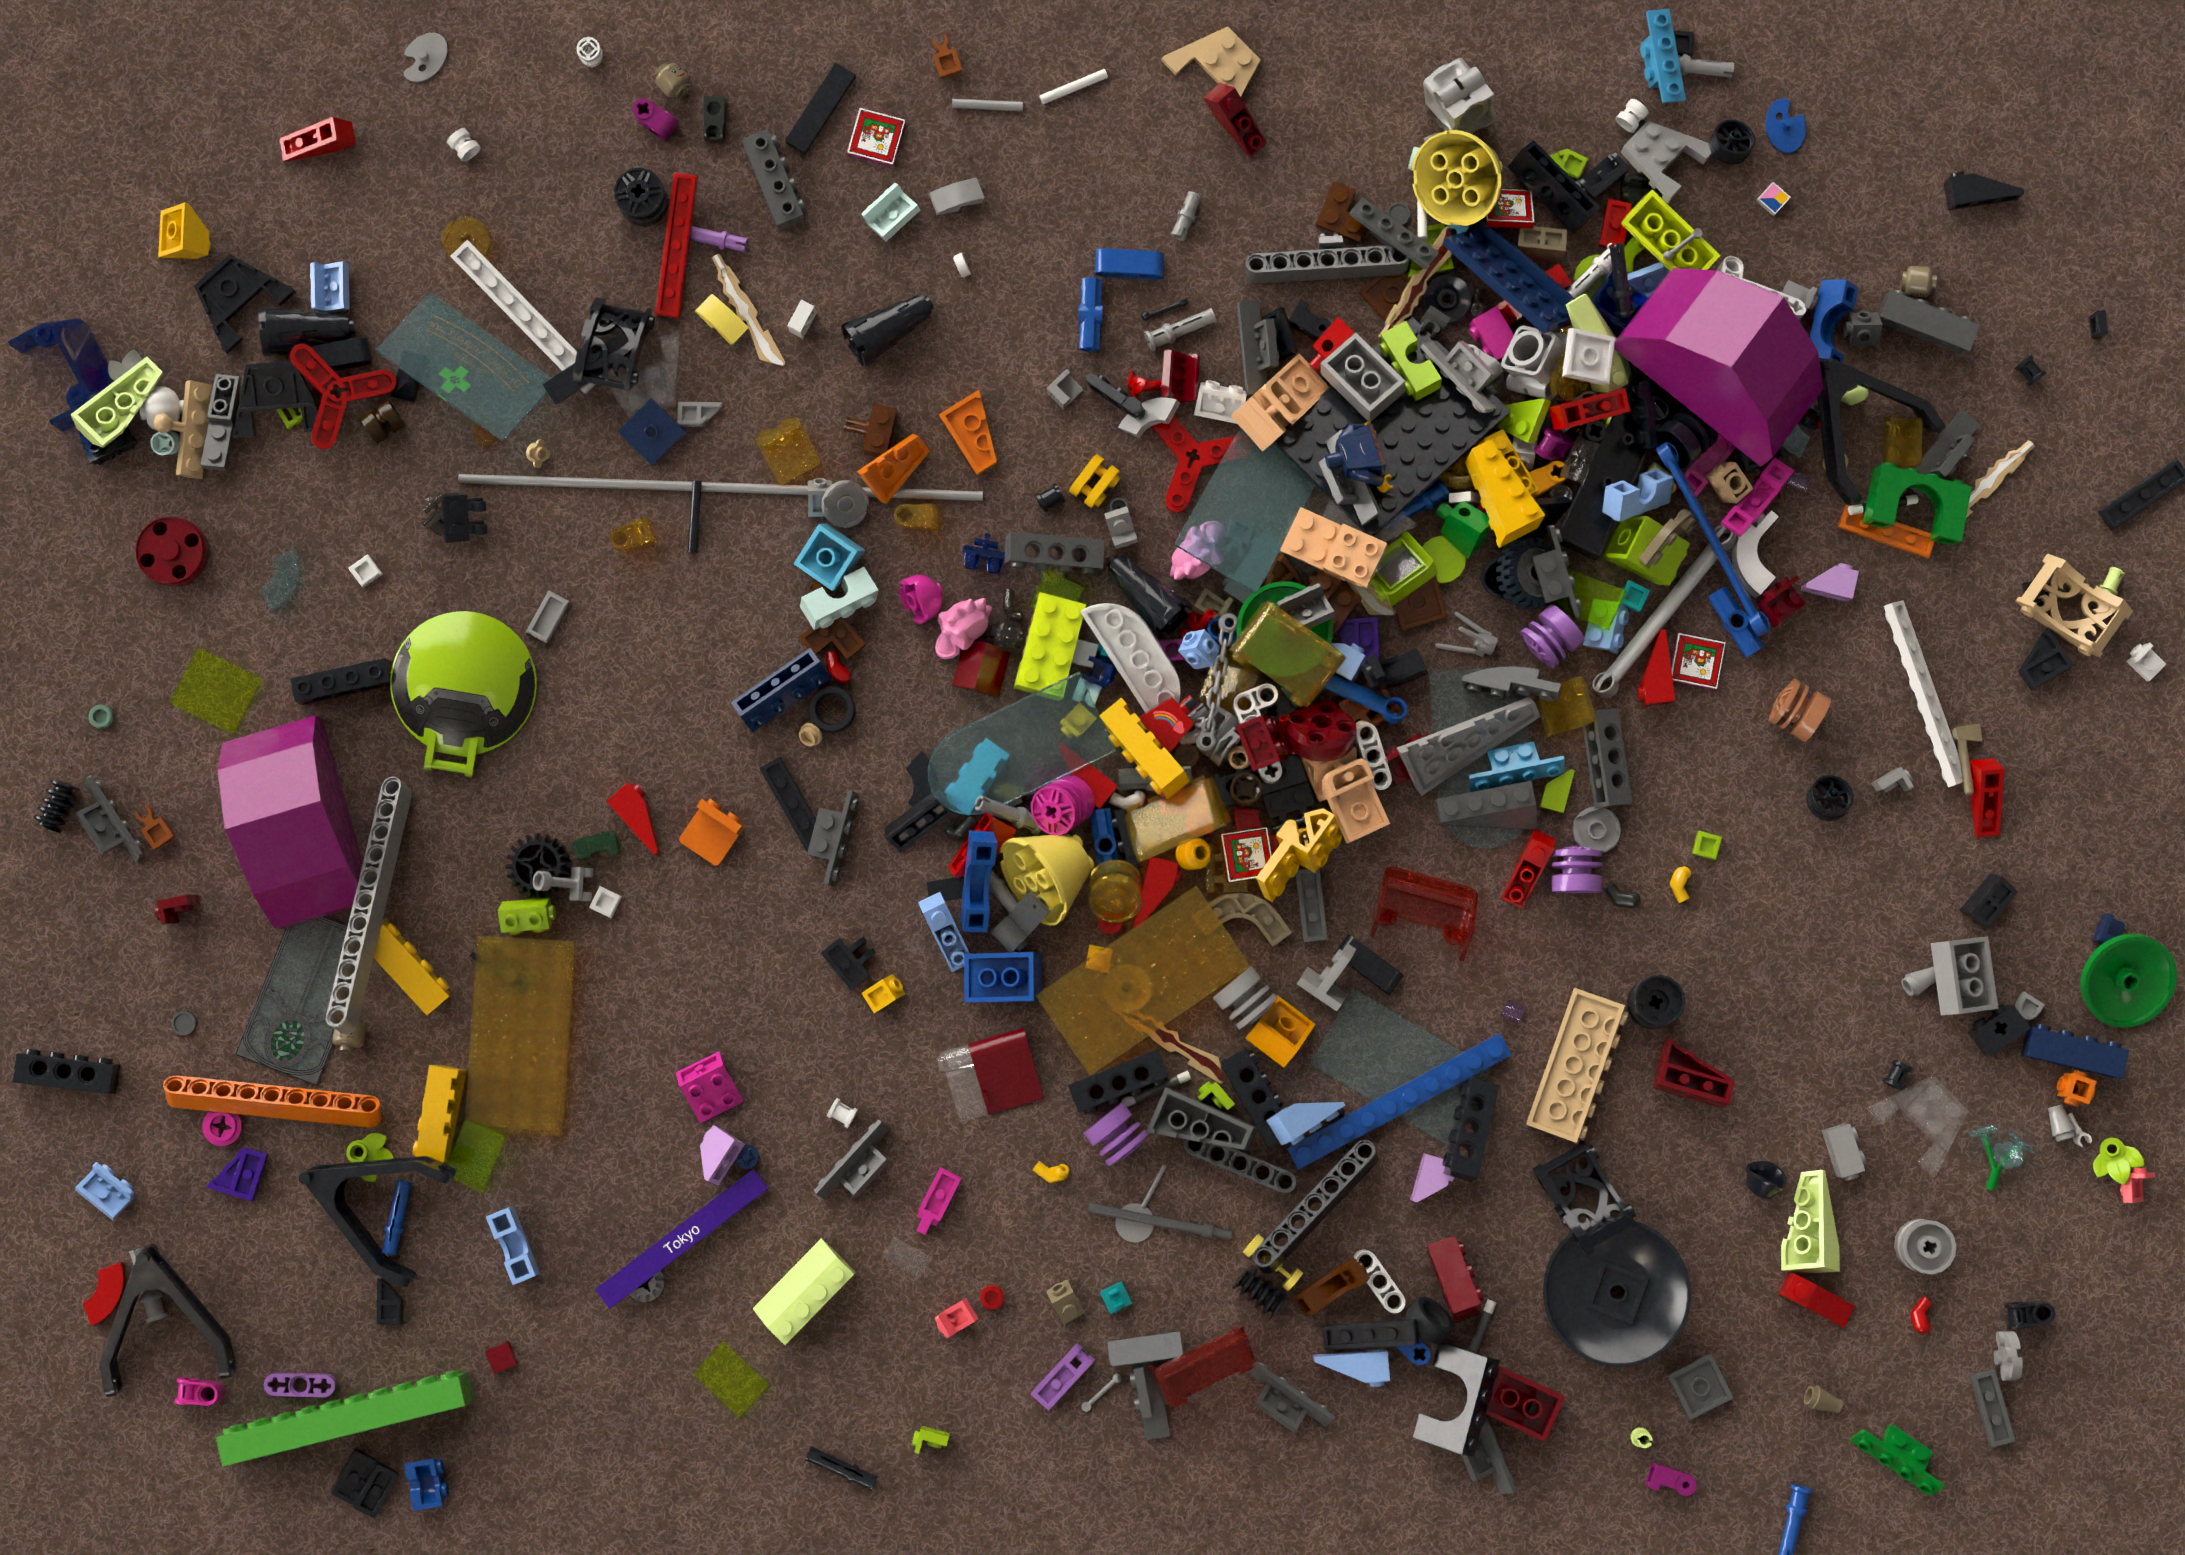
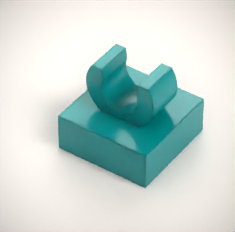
[1617,580,1650,613]
[1100,1281,1132,1314]

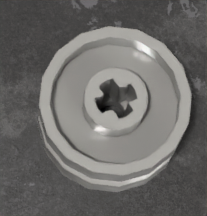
[1894,1218,1956,1274]

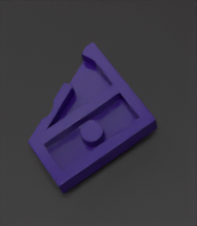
[1338,617,1380,664]

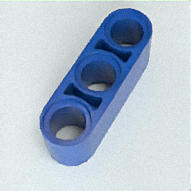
[1095,248,1164,280]

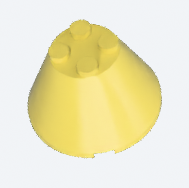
[1412,130,1503,226]
[1000,834,1094,926]

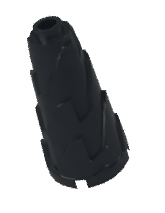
[841,295,934,367]
[258,308,355,356]
[1107,555,1193,640]

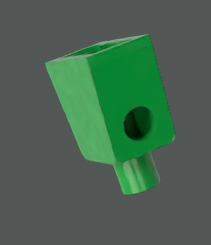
[1436,501,1491,559]

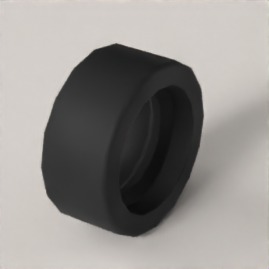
[809,687,855,733]
[1406,1296,1454,1344]

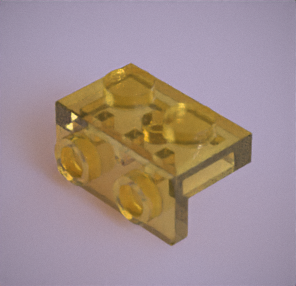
[1883,416,1923,468]

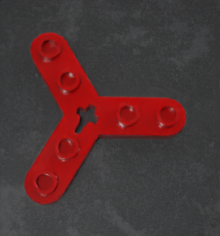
[289,344,396,450]
[1151,416,1251,513]

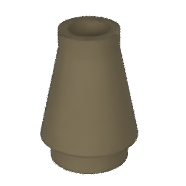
[1804,1386,1843,1414]

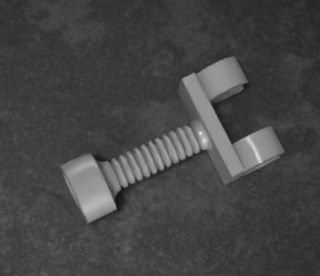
[533,867,594,902]

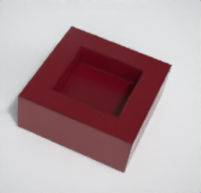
[485,1341,518,1374]

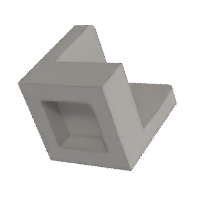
[1047,369,1083,409]

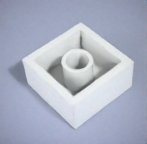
[787,300,817,339]

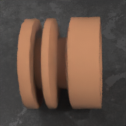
[1769,678,1831,742]

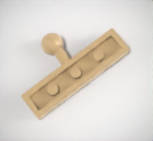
[153,380,212,479]

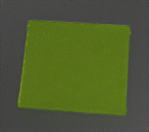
[169,647,262,734]

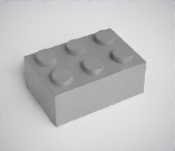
[1321,333,1405,422]
[1931,936,1998,1015]

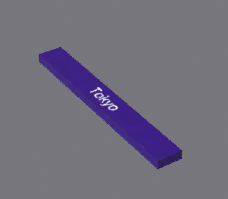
[595,1169,768,1309]

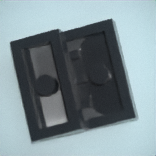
[330,1448,399,1518]

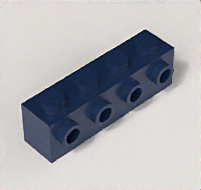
[731,648,831,733]
[2021,1024,2129,1079]

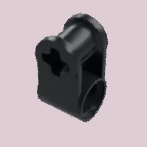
[2004,1301,2056,1329]

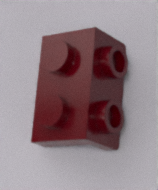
[1161,349,1200,403]

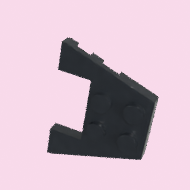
[194,254,296,354]
[232,361,319,438]

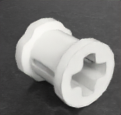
[827,1098,858,1129]

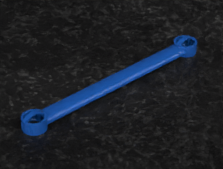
[1656,442,1770,637]
[1206,618,1408,724]

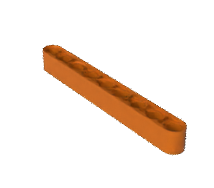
[163,1076,382,1128]

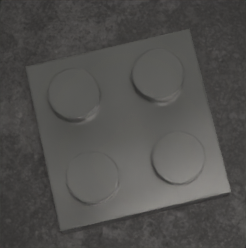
[1666,1353,1733,1420]

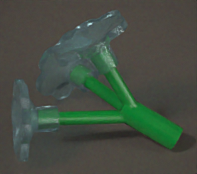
[1968,1125,2035,1190]

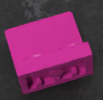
[676,1051,743,1123]

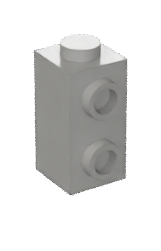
[1822,1123,1866,1181]

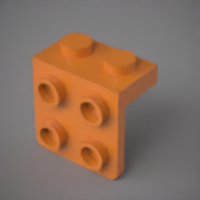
[679,799,745,866]

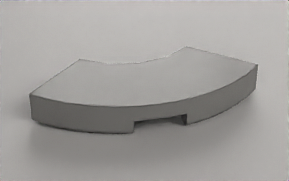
[1118,397,1180,438]

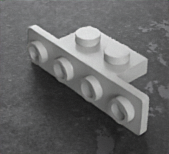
[1420,341,1496,413]

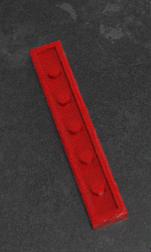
[655,172,699,319]

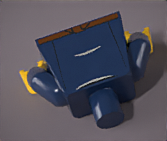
[1325,421,1393,493]

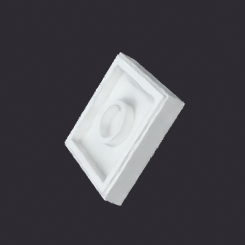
[1562,328,1615,386]

